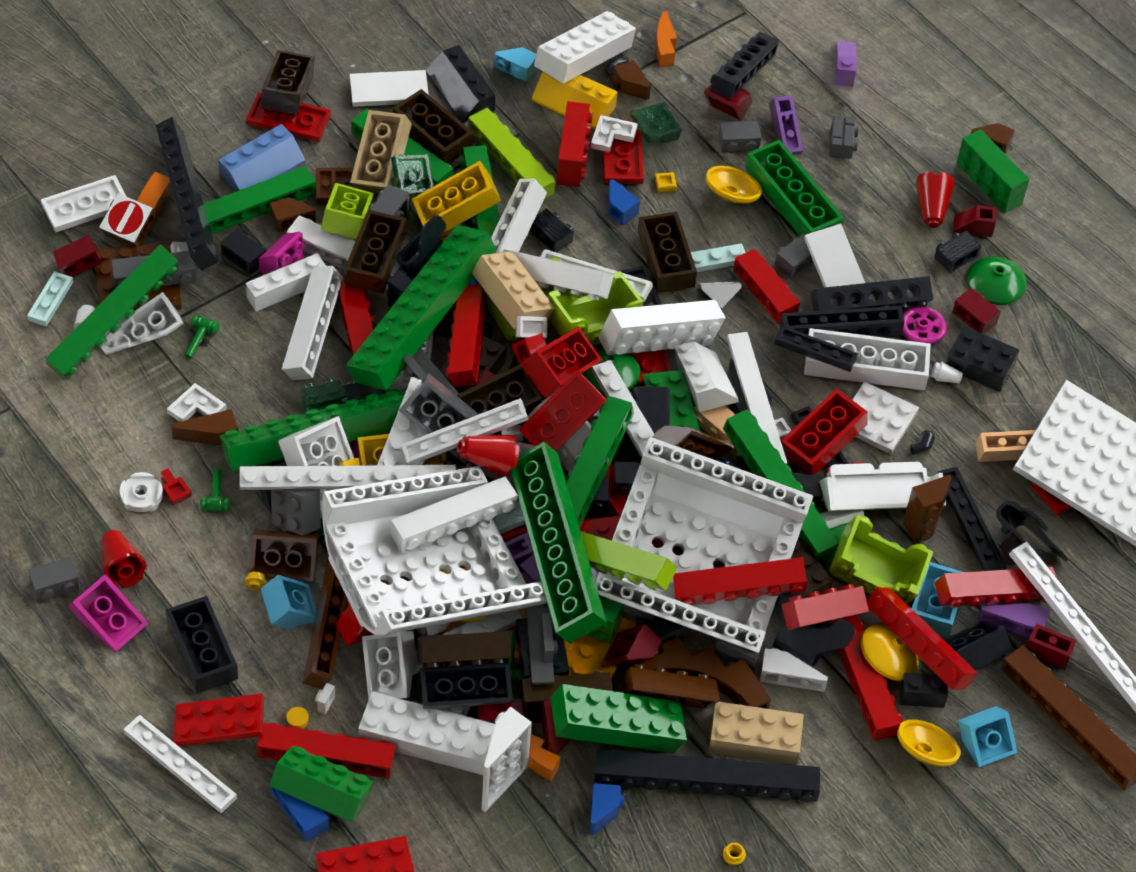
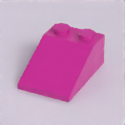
[68,574,149,652]

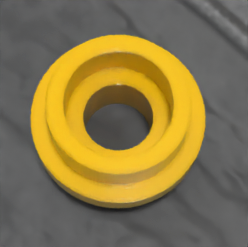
[244,572,266,591]
[723,843,746,865]

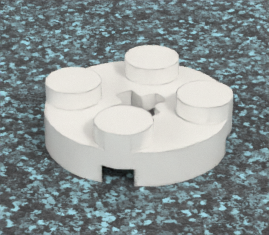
[120,472,163,512]

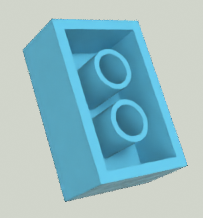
[912,562,962,638]

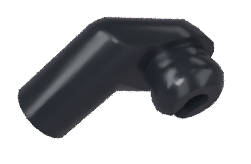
[606,56,629,76]
[910,430,935,455]

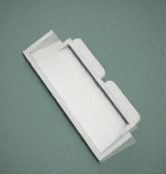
[819,462,946,511]

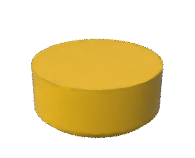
[286,707,309,729]

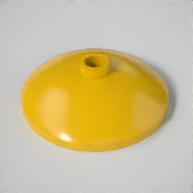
[705,166,762,204]
[860,624,919,681]
[897,720,961,767]

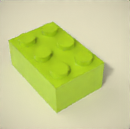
[321,183,374,239]

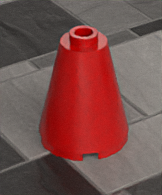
[916,171,955,228]
[457,434,519,477]
[102,530,147,588]

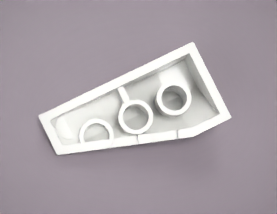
[101,292,184,355]

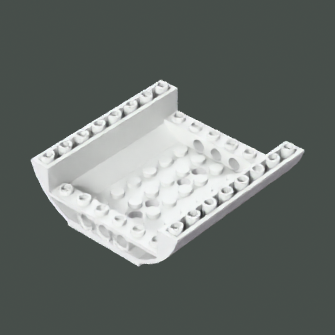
[595,437,813,653]
[322,466,547,636]

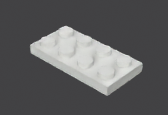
[41,175,126,233]

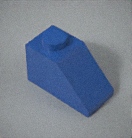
[589,783,624,834]

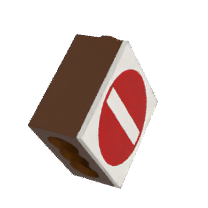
[99,193,158,247]

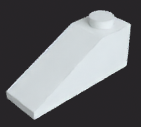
[760,648,828,692]

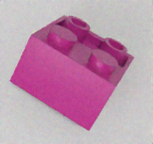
[259,231,304,275]

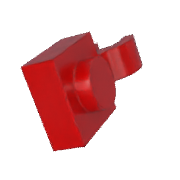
[161,468,192,505]

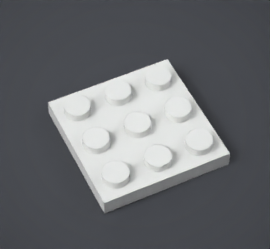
[853,381,919,454]

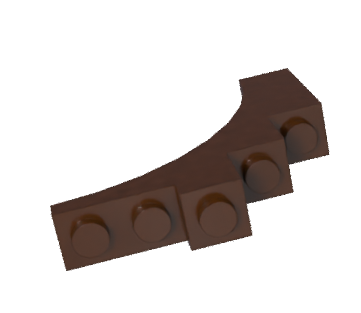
[629,637,771,709]

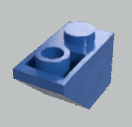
[608,179,640,226]

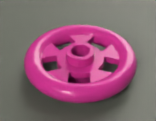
[902,306,947,345]

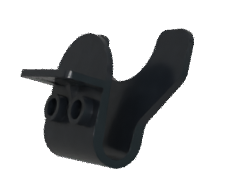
[397,215,446,280]
[996,501,1068,565]
[773,591,856,668]

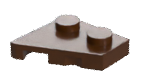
[316,168,353,203]

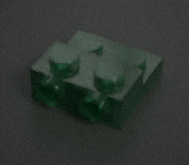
[630,102,682,144]
[390,154,434,200]
[300,379,347,412]

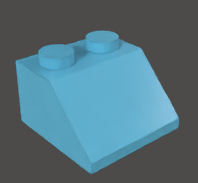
[261,575,317,629]
[958,706,1018,767]

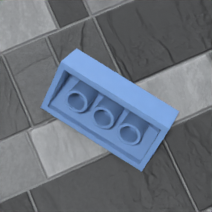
[218,124,305,192]

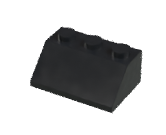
[944,621,1012,670]

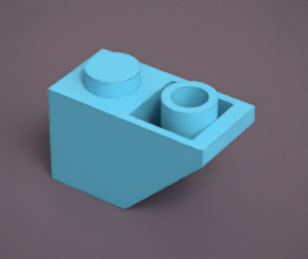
[494,47,537,82]

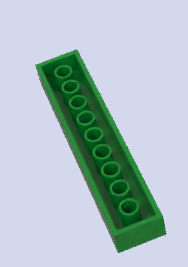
[346,225,496,391]
[220,386,408,471]
[511,442,607,643]

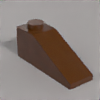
[171,409,239,445]

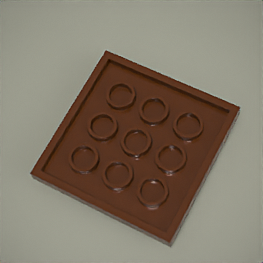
[96,242,182,311]

